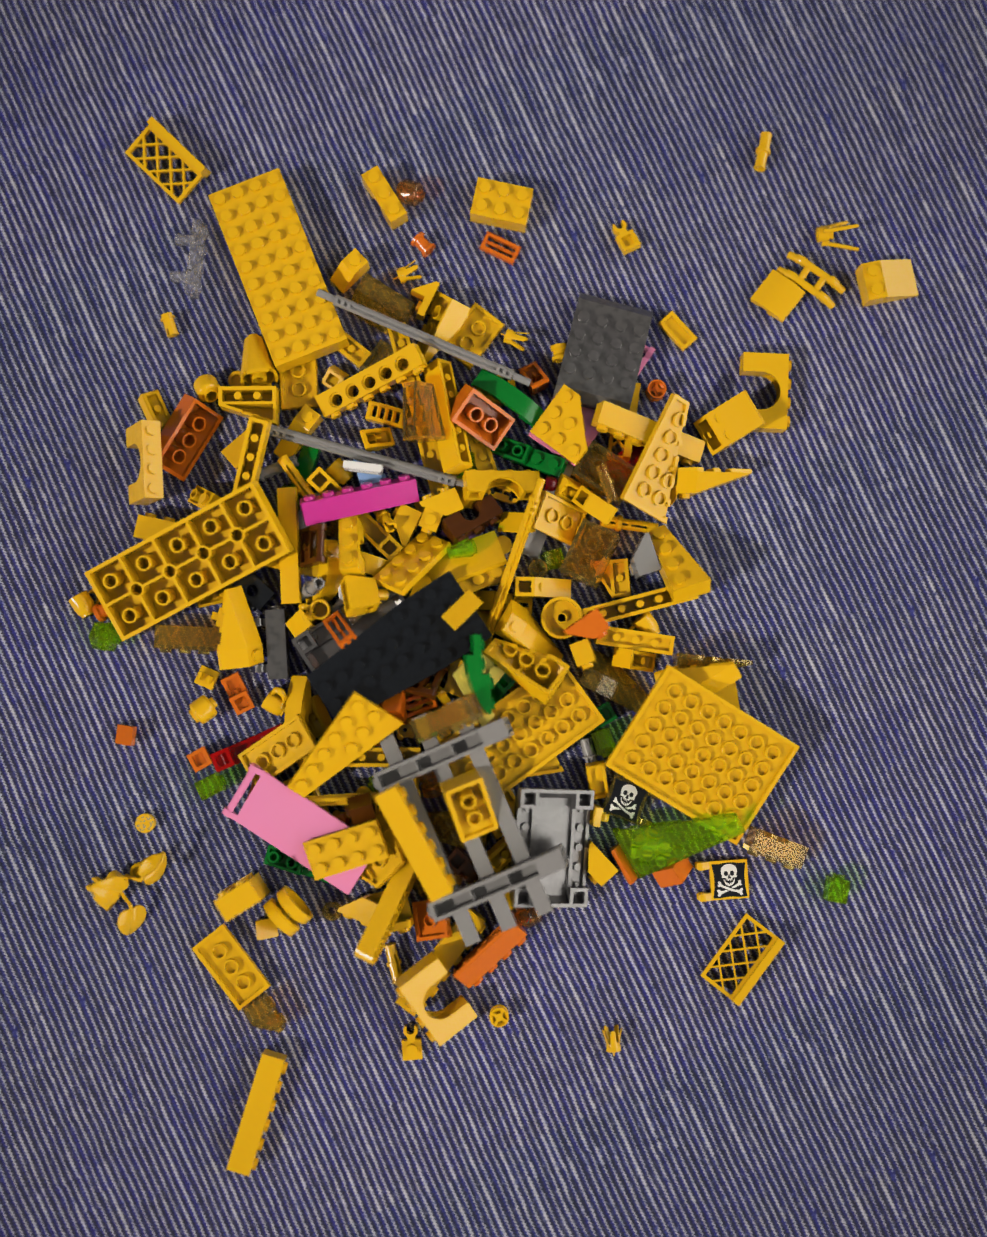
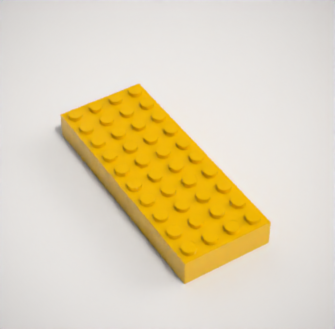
[208,168,350,374]
[84,481,295,642]

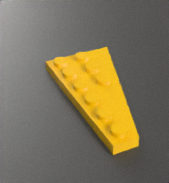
[620,393,690,524]
[287,691,404,797]

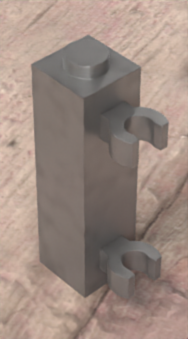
[254,606,291,680]

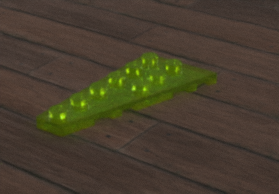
[612,813,745,879]

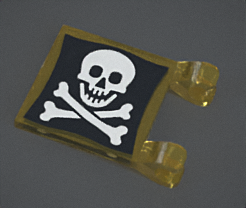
[602,774,661,829]

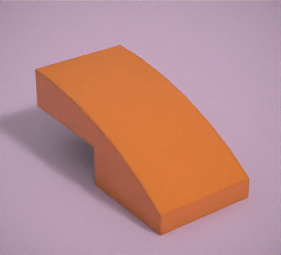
[220,671,255,716]

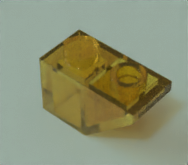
[243,993,286,1033]

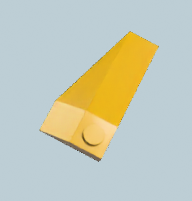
[417,291,471,363]
[675,467,752,499]
[217,585,265,670]
[493,599,563,659]
[483,638,570,704]
[654,662,742,693]

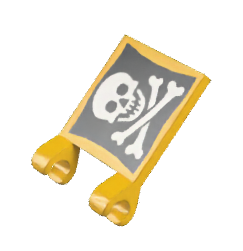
[694,858,749,902]

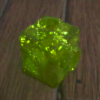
[88,622,121,651]

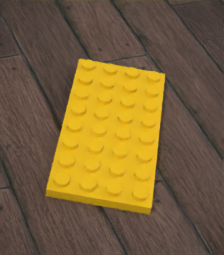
[440,657,605,794]

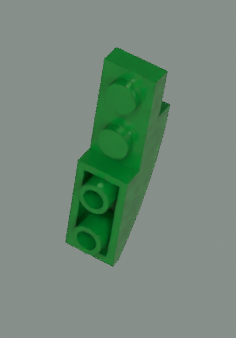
[491,437,568,478]
[463,634,495,714]
[263,845,330,884]

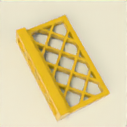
[125,116,211,205]
[700,913,785,1006]

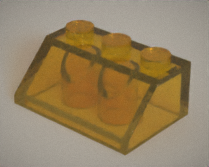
[350,273,415,337]

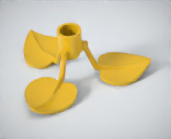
[89,851,167,936]

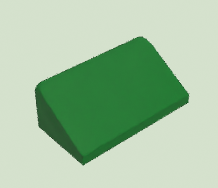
[296,445,321,482]

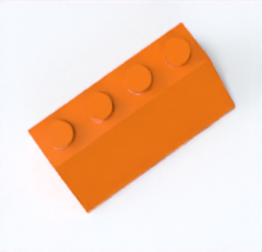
[161,394,224,482]
[453,918,527,989]

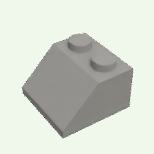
[628,532,661,580]

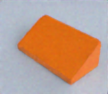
[609,842,640,885]

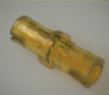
[594,463,619,504]

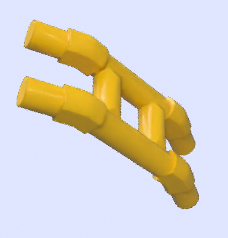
[777,251,846,309]

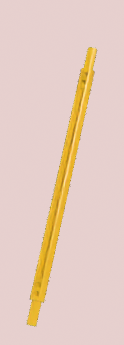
[462,478,546,700]

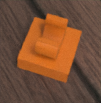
[186,746,213,773]

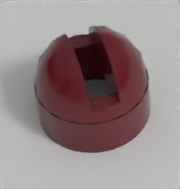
[544,476,558,492]

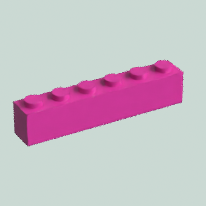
[299,474,420,526]

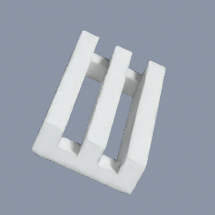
[343,460,384,475]

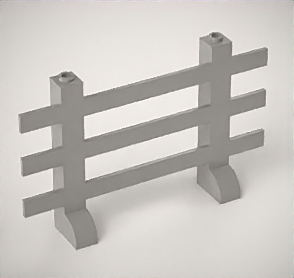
[372,697,570,947]

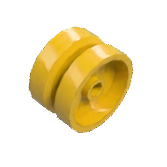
[540,597,583,640]
[263,885,313,937]

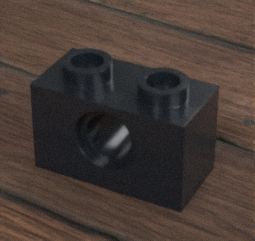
[231,572,277,611]

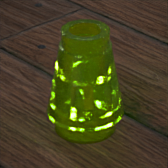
[447,538,477,559]

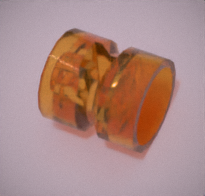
[418,770,443,798]

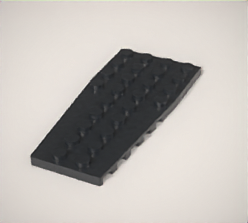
[307,571,492,718]

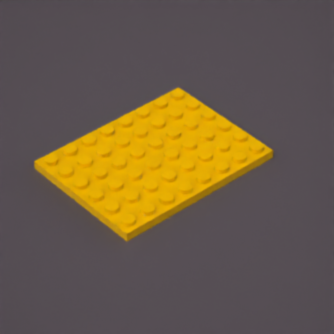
[605,664,800,845]

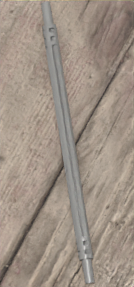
[316,289,532,387]
[269,425,463,487]

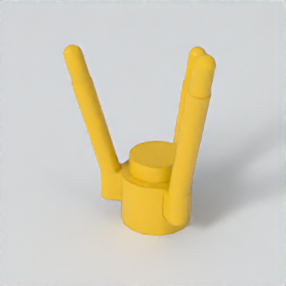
[816,221,859,251]

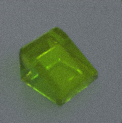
[542,548,566,572]

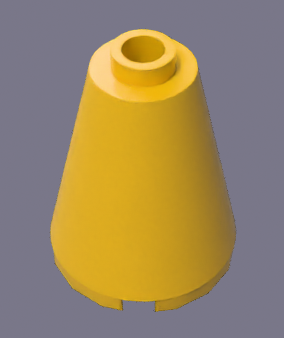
[240,334,279,386]

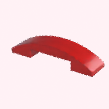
[210,723,282,773]

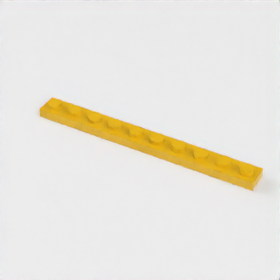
[387,322,449,496]

